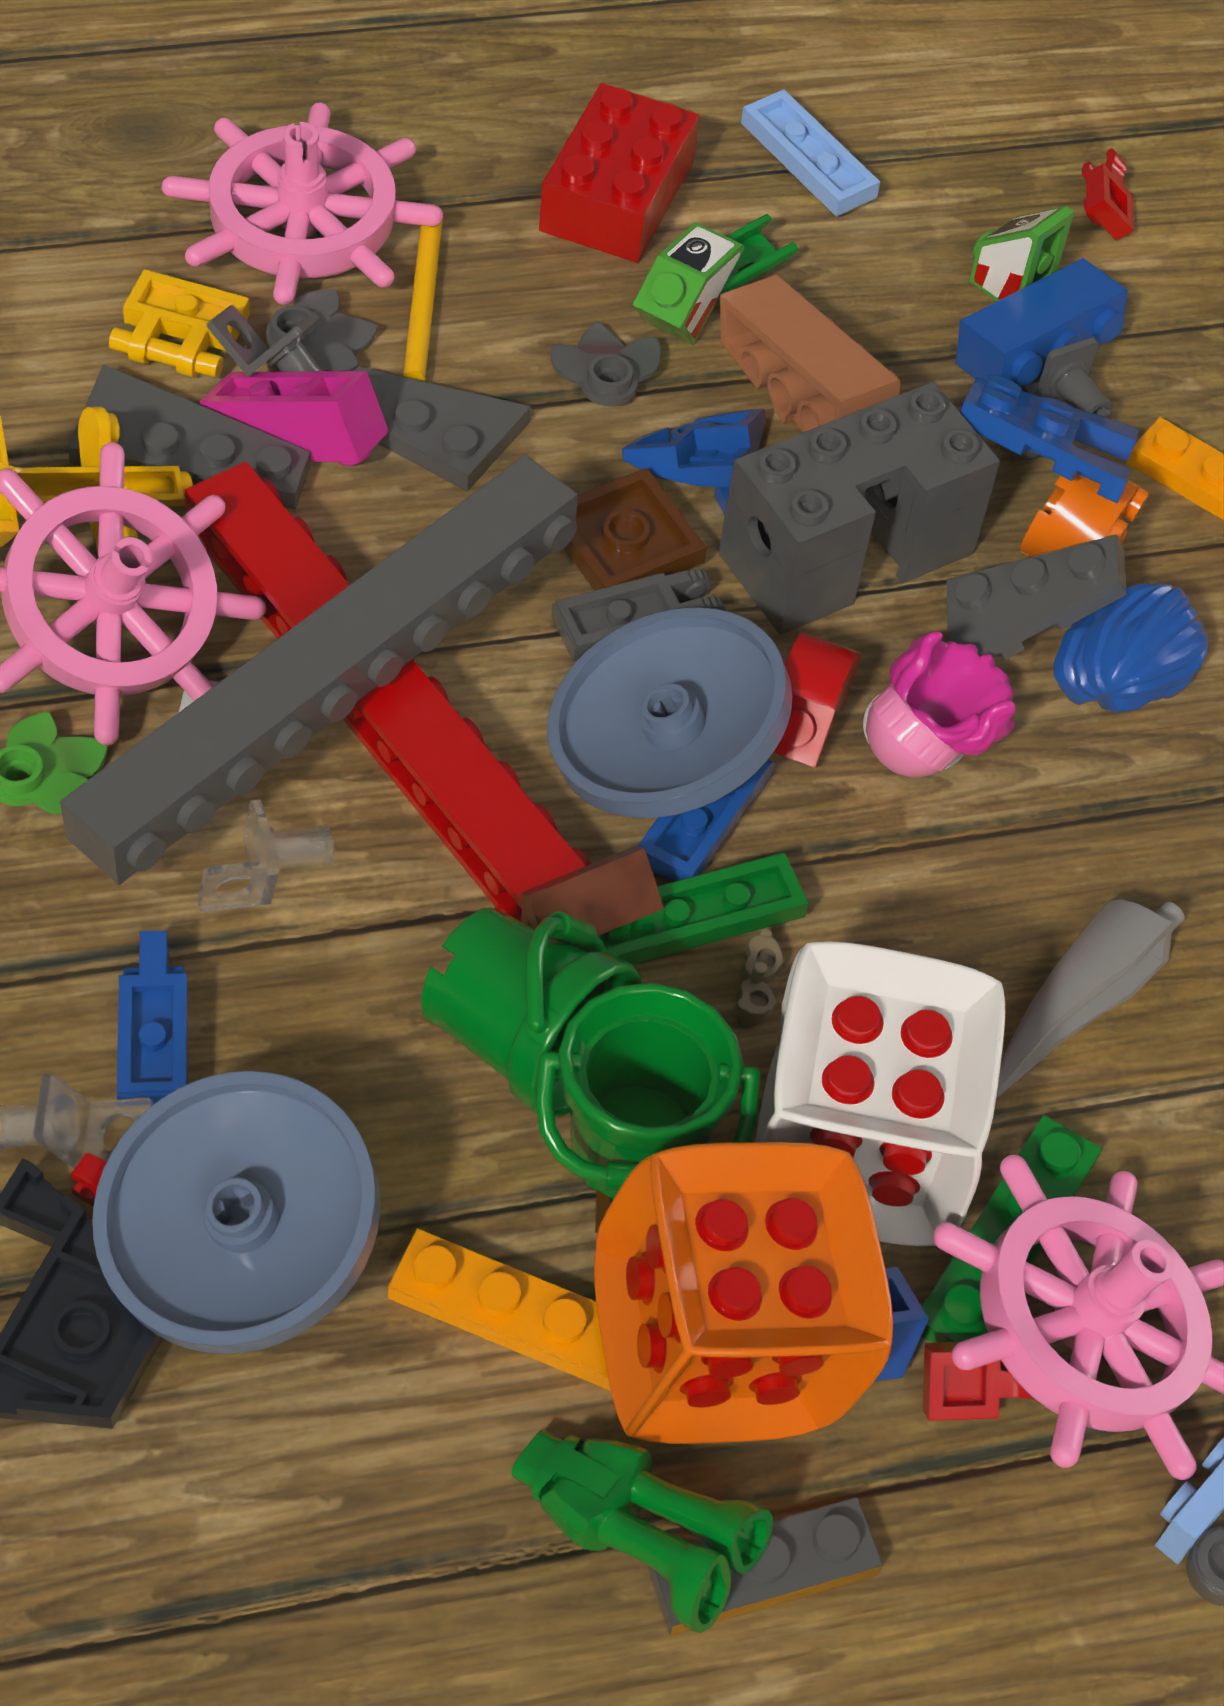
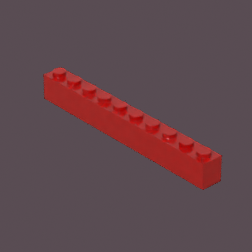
[185,461,591,926]

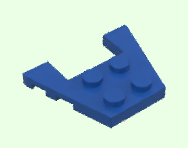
[960,375,1139,504]

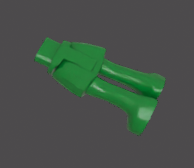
[512,1430,773,1633]

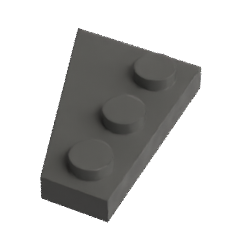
[354,366,531,492]
[947,534,1127,660]

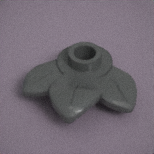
[266,289,378,371]
[551,322,661,406]

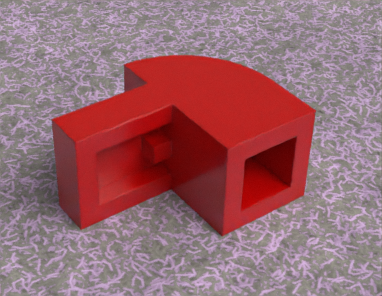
[773,632,863,768]

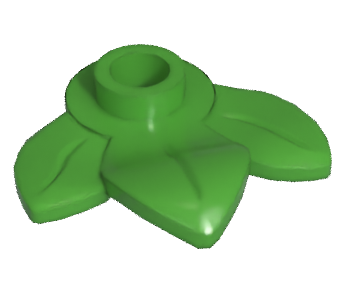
[0,711,108,815]

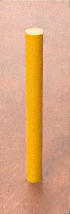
[403,221,443,382]

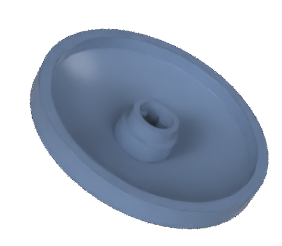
[547,608,792,818]
[92,1071,381,1354]

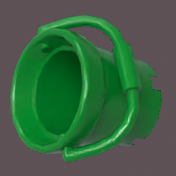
[421,908,642,1118]
[536,983,760,1200]

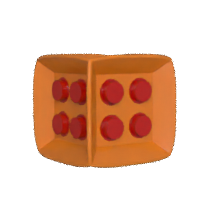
[594,1142,893,1444]

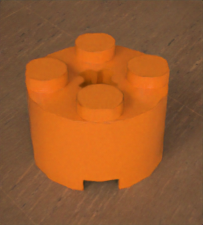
[1019,474,1150,557]

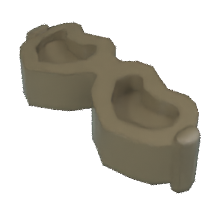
[733,929,784,1027]

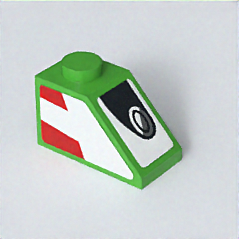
[969,206,1074,301]
[632,222,745,346]

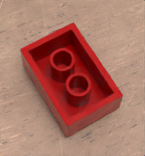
[539,83,700,264]

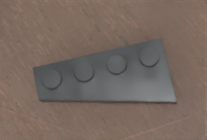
[68,364,311,509]

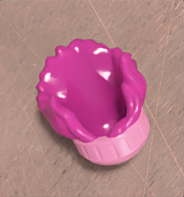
[865,631,1016,778]

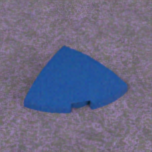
[622,409,766,487]

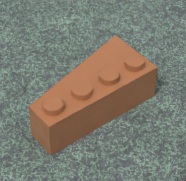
[720,275,903,433]

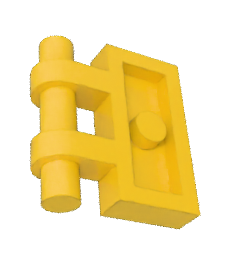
[109,269,250,378]

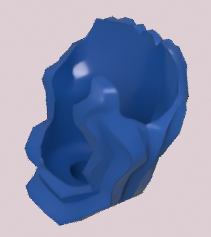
[1054,583,1208,714]

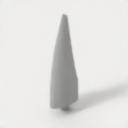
[996,899,1185,1099]

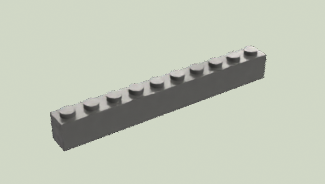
[60,454,578,885]

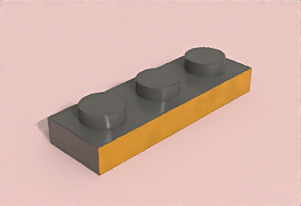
[647,1497,883,1636]

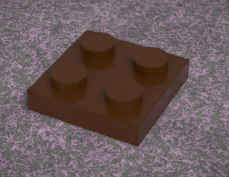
[564,468,707,591]

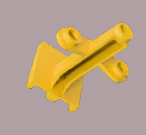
[0,407,193,554]

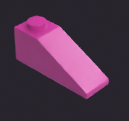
[199,371,389,466]

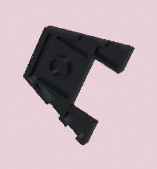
[0,1158,163,1429]

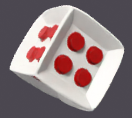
[755,941,1005,1246]

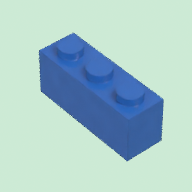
[955,258,1128,387]

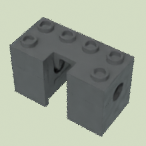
[719,381,1000,635]

